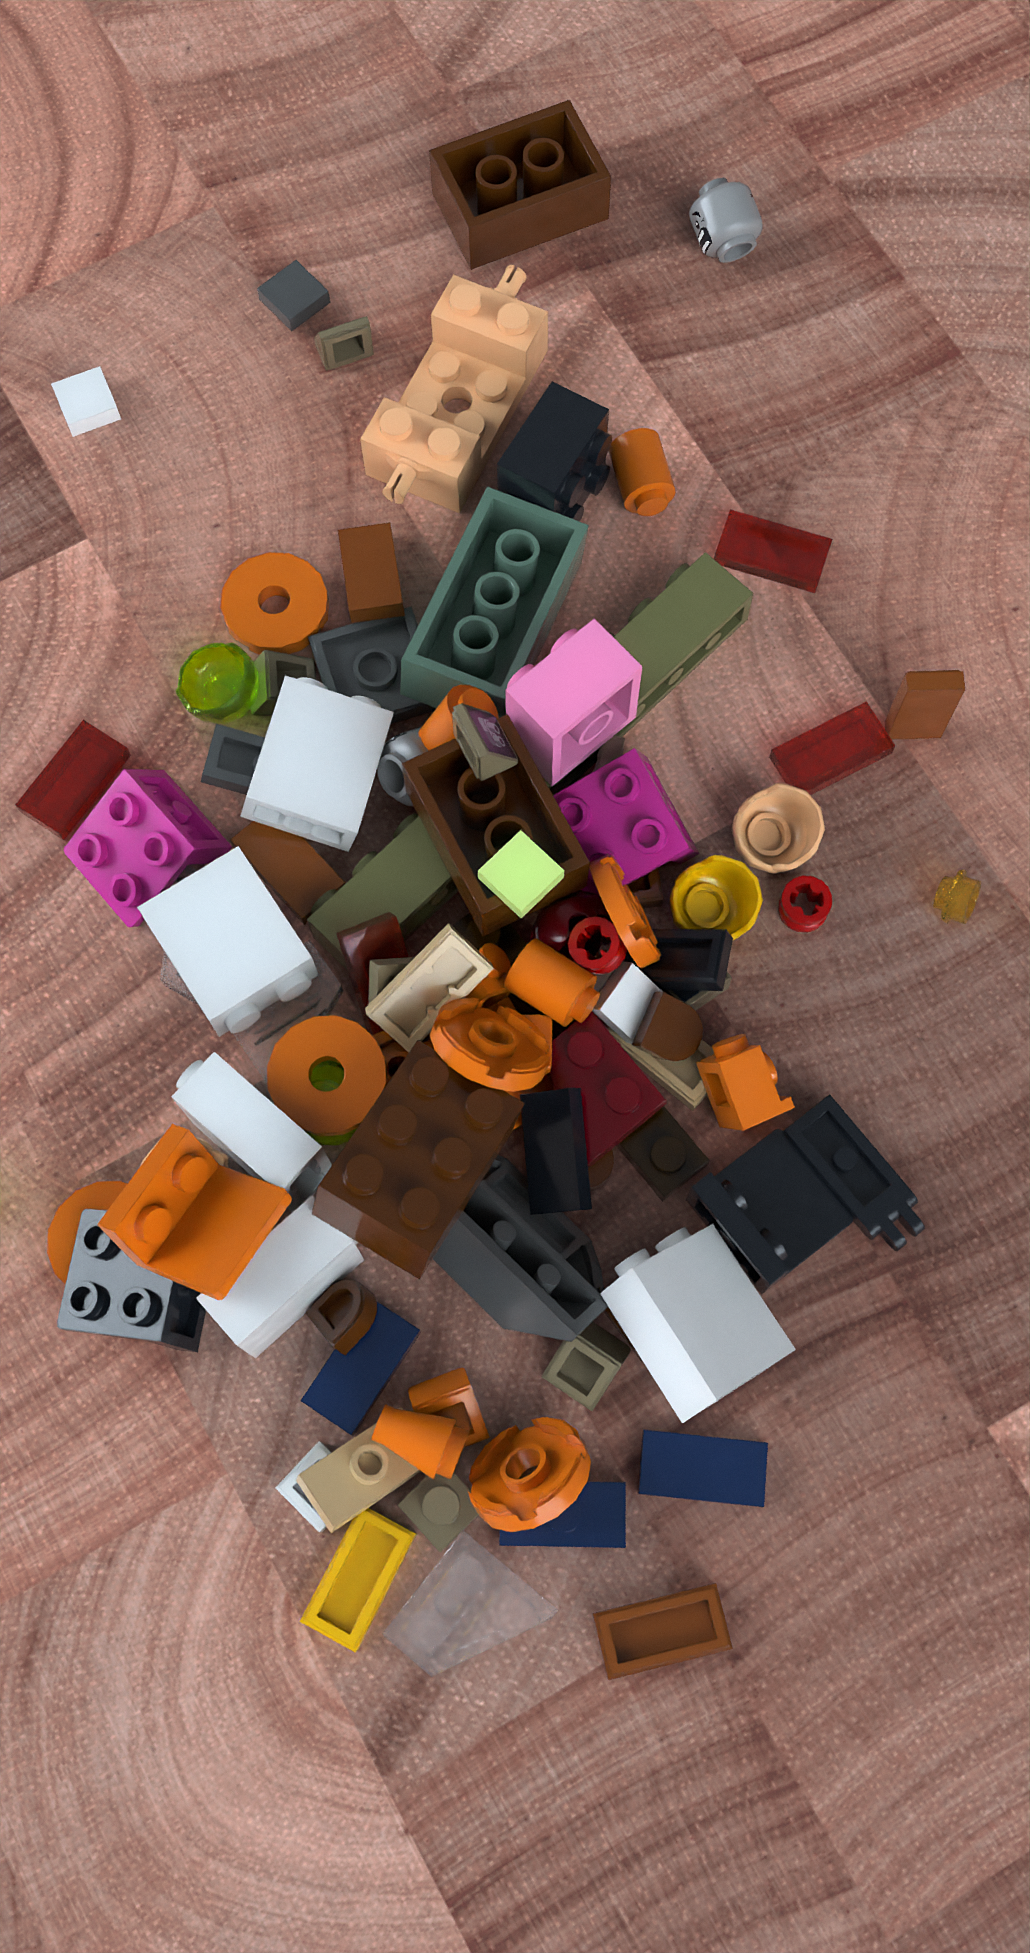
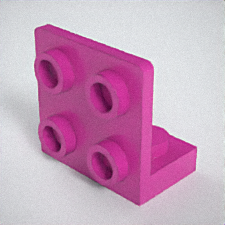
[553,748,700,896]
[64,769,232,927]

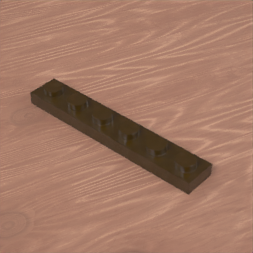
[452,913,710,1202]

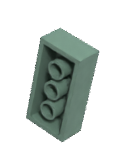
[400,486,589,718]

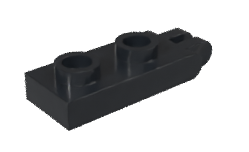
[783,1094,925,1251]

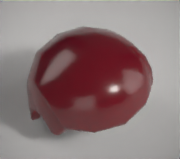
[531,891,613,961]

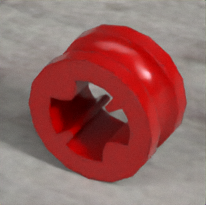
[778,875,832,933]
[568,916,627,975]

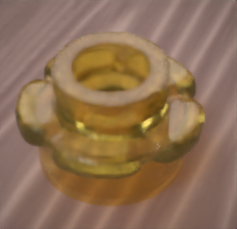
[933,869,981,924]

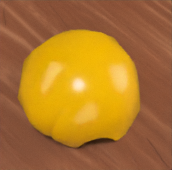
[669,855,763,940]

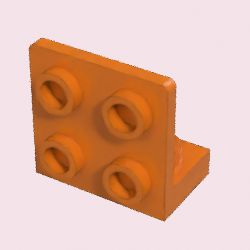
[97,1124,292,1300]

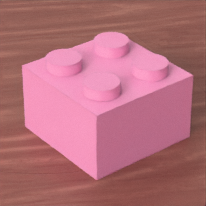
[505,618,642,786]

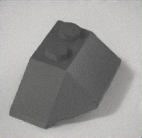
[433,1155,608,1342]

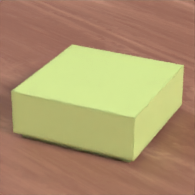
[478,830,564,918]

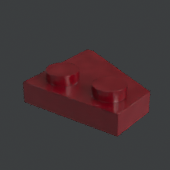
[550,1011,668,1169]

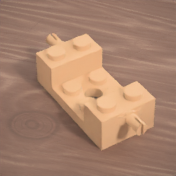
[360,265,548,513]

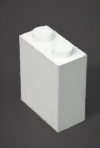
[240,675,394,852]
[137,846,318,1037]
[171,1052,332,1212]
[196,1195,364,1358]
[600,1224,796,1423]

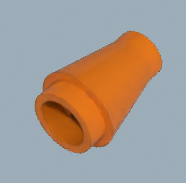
[371,1404,469,1480]

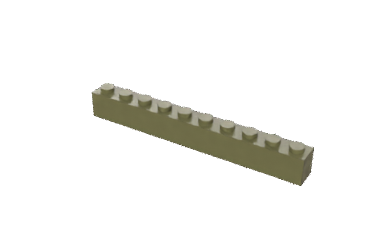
[307,552,754,983]

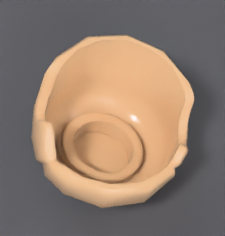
[731,783,825,874]

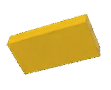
[299,1508,417,1652]

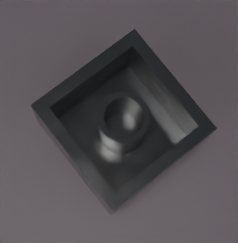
[497,381,612,521]

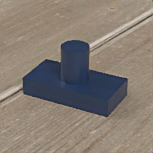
[499,1482,626,1548]

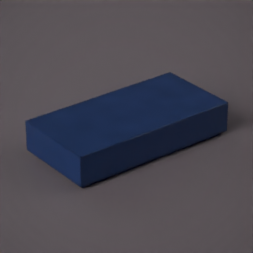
[301,1302,421,1436]
[638,1430,768,1508]

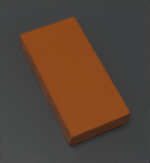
[338,522,405,623]
[885,670,965,740]
[230,821,345,925]
[592,1583,733,1680]

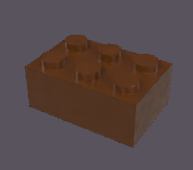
[429,100,611,270]
[402,714,590,936]
[312,1040,525,1280]

